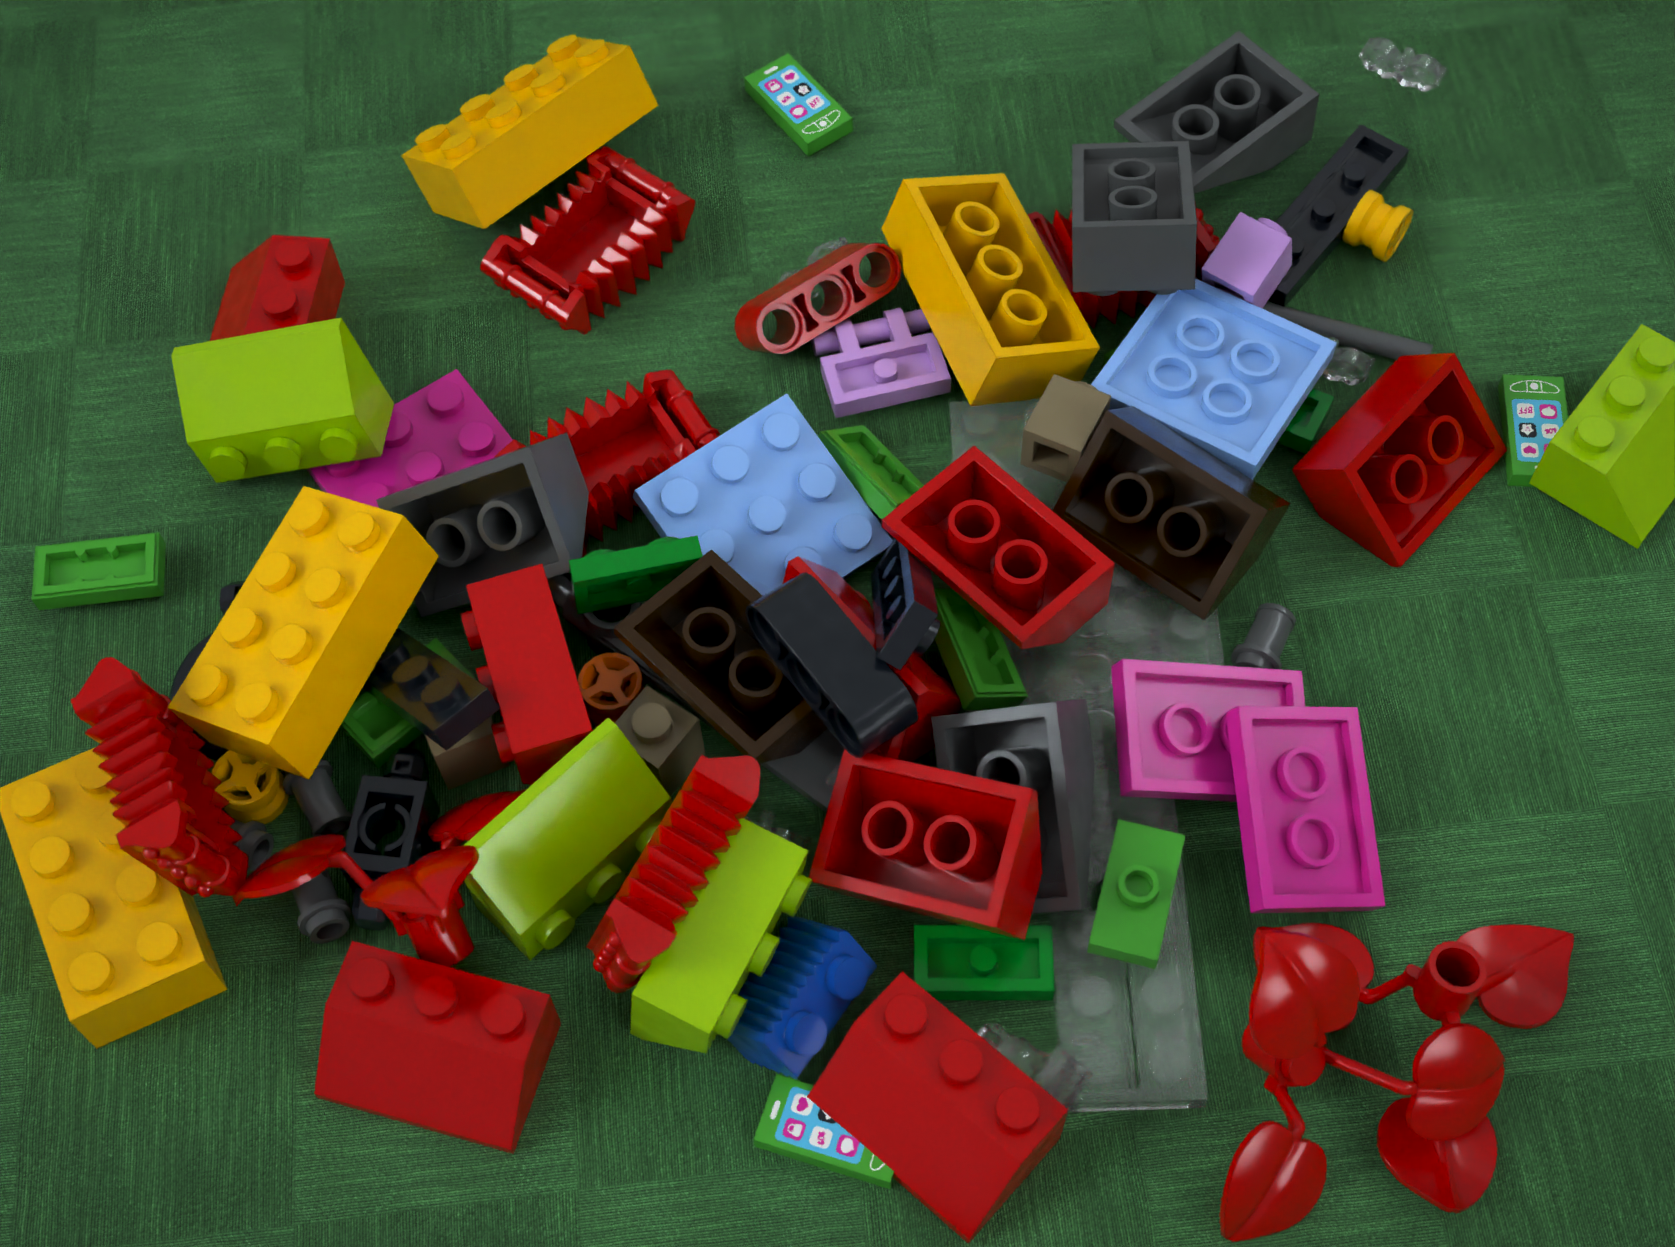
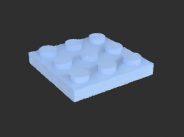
[1091,278,1337,480]
[632,393,893,596]

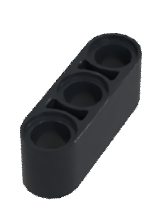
[745,573,918,758]

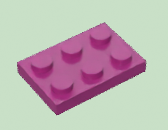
[307,369,513,508]
[1111,659,1305,802]
[1226,705,1386,913]

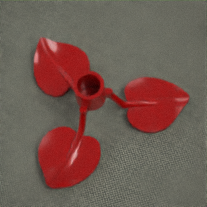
[232,789,527,967]
[1253,923,1574,1213]
[1220,930,1505,1242]

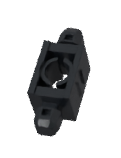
[340,747,440,931]

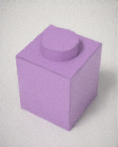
[1201,212,1292,309]

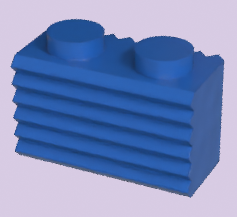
[728,916,877,1080]

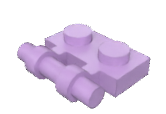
[811,307,951,418]

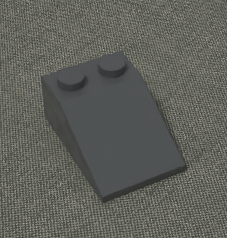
[1114,30,1320,194]
[1072,141,1197,296]
[931,699,1095,914]

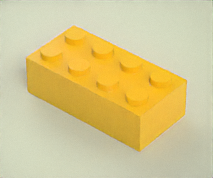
[401,35,659,229]
[881,173,1100,406]
[168,486,439,780]
[0,748,228,1049]

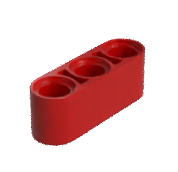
[735,243,901,354]

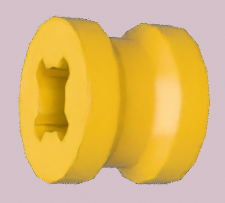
[1343,190,1413,262]
[212,750,289,824]

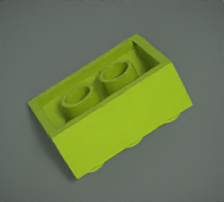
[171,318,394,483]
[1529,324,1675,549]
[463,718,672,961]
[630,818,812,1054]

